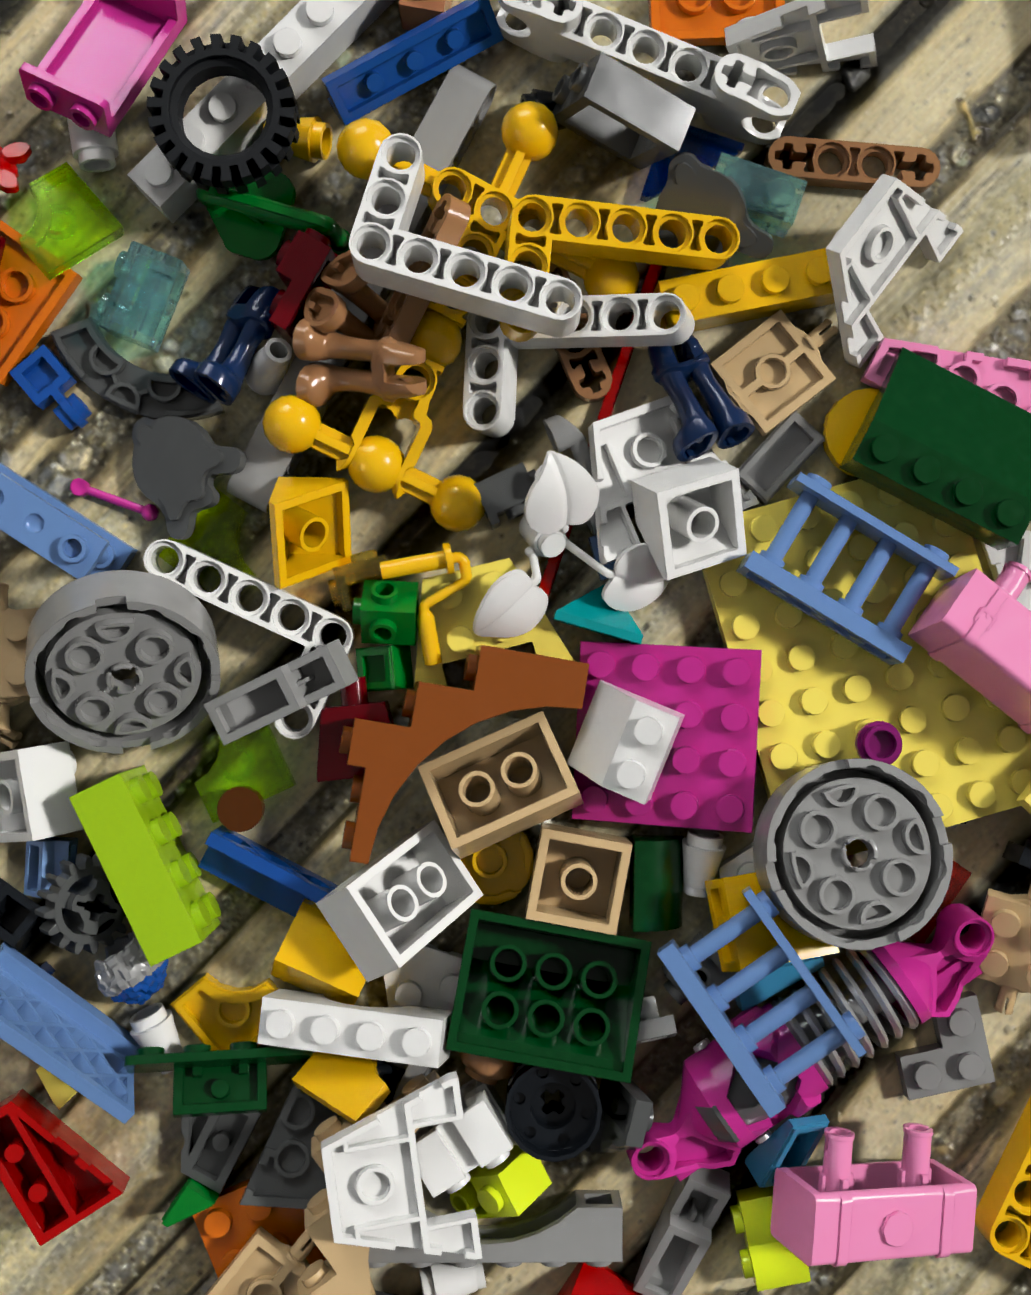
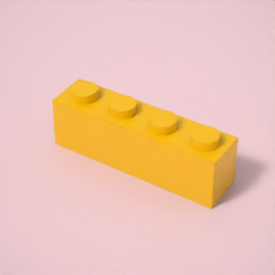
[653,248,834,332]

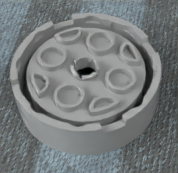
[24,570,221,754]
[753,758,953,950]

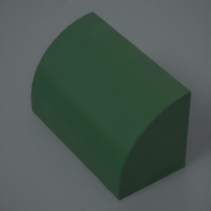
[629,835,684,932]

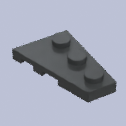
[239,1063,341,1209]

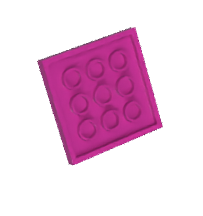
[572,641,762,833]

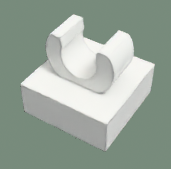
[637,996,677,1044]

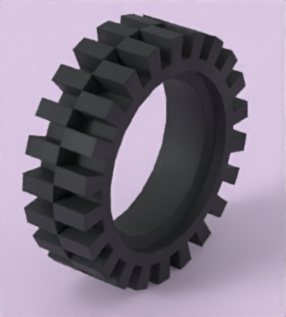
[147,34,300,195]

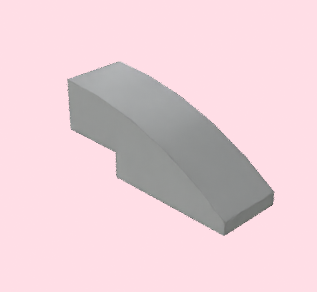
[203,639,359,745]
[633,1168,731,1295]

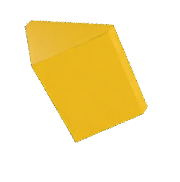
[269,476,352,589]
[271,898,366,1005]

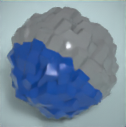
[94,931,169,1005]

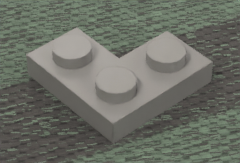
[895,990,995,1101]

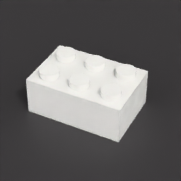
[316,820,484,982]

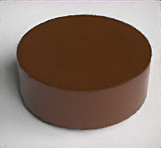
[217,785,265,832]

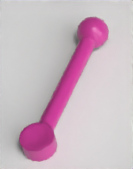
[70,478,159,521]

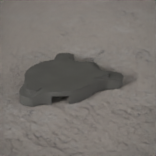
[656,152,774,280]
[132,416,246,540]

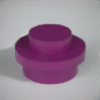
[855,721,902,764]

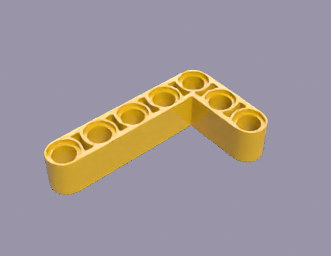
[499,194,740,342]
[975,1096,1031,1269]

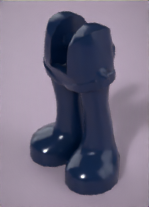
[169,285,280,406]
[648,335,755,462]

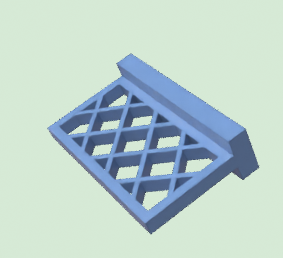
[0,941,141,1124]

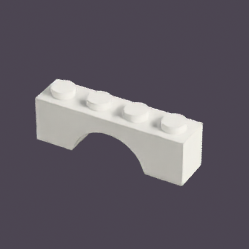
[257,988,452,1068]

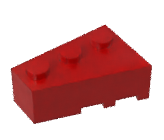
[0,1088,130,1246]

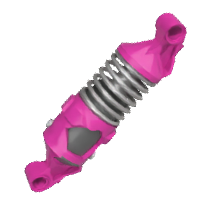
[626,903,995,1182]

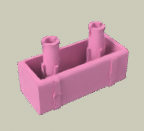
[908,561,1031,734]
[770,1123,977,1267]

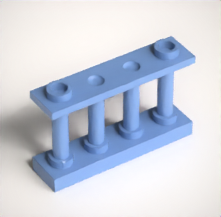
[0,462,138,579]
[736,472,959,665]
[657,886,867,1118]

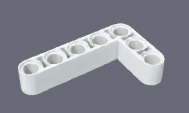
[349,133,583,338]
[463,292,695,438]
[143,539,355,739]

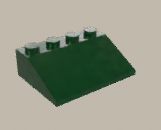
[839,347,1031,550]
[446,908,652,1083]

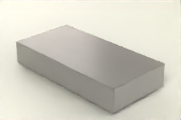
[739,411,825,505]

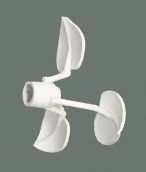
[472,450,669,638]

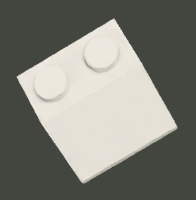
[630,457,747,581]
[567,680,685,805]
[0,741,84,843]

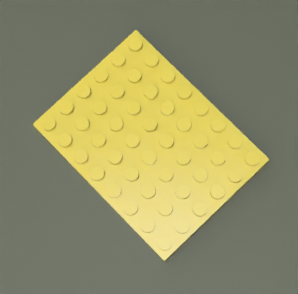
[702,479,1031,856]

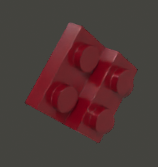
[269,228,338,346]

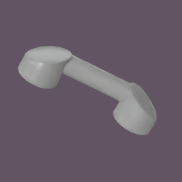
[543,415,597,535]

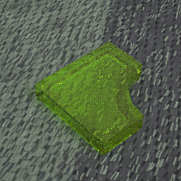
[19,162,124,281]
[159,486,256,593]
[195,724,296,823]

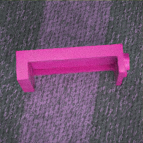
[19,0,188,138]

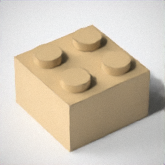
[525,822,633,935]

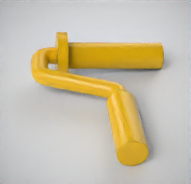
[379,542,472,666]

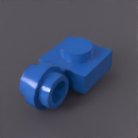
[9,344,92,431]

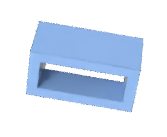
[24,837,78,899]

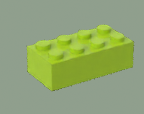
[69,765,221,967]

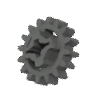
[35,853,127,955]

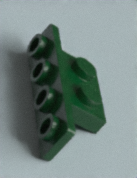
[124,1041,313,1118]

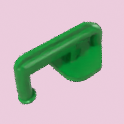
[196,172,350,261]

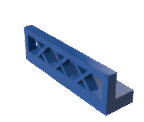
[321,0,504,126]
[198,825,338,917]

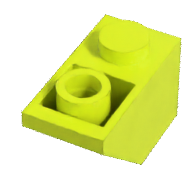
[450,1145,552,1219]

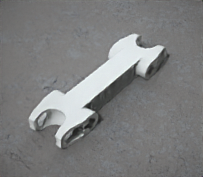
[496,0,801,145]

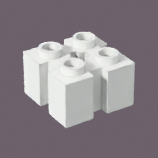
[415,1079,513,1198]

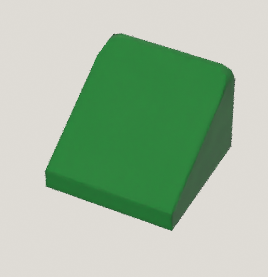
[355,645,413,692]
[161,1177,220,1227]

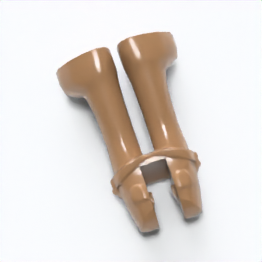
[304,250,406,373]
[292,318,427,407]

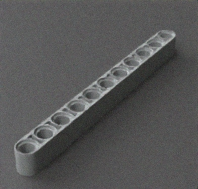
[227,64,497,513]

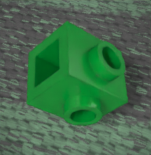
[352,580,419,646]

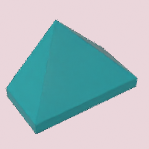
[552,584,643,644]

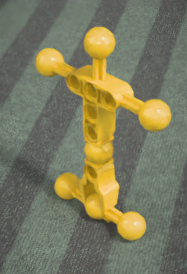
[262,101,640,532]

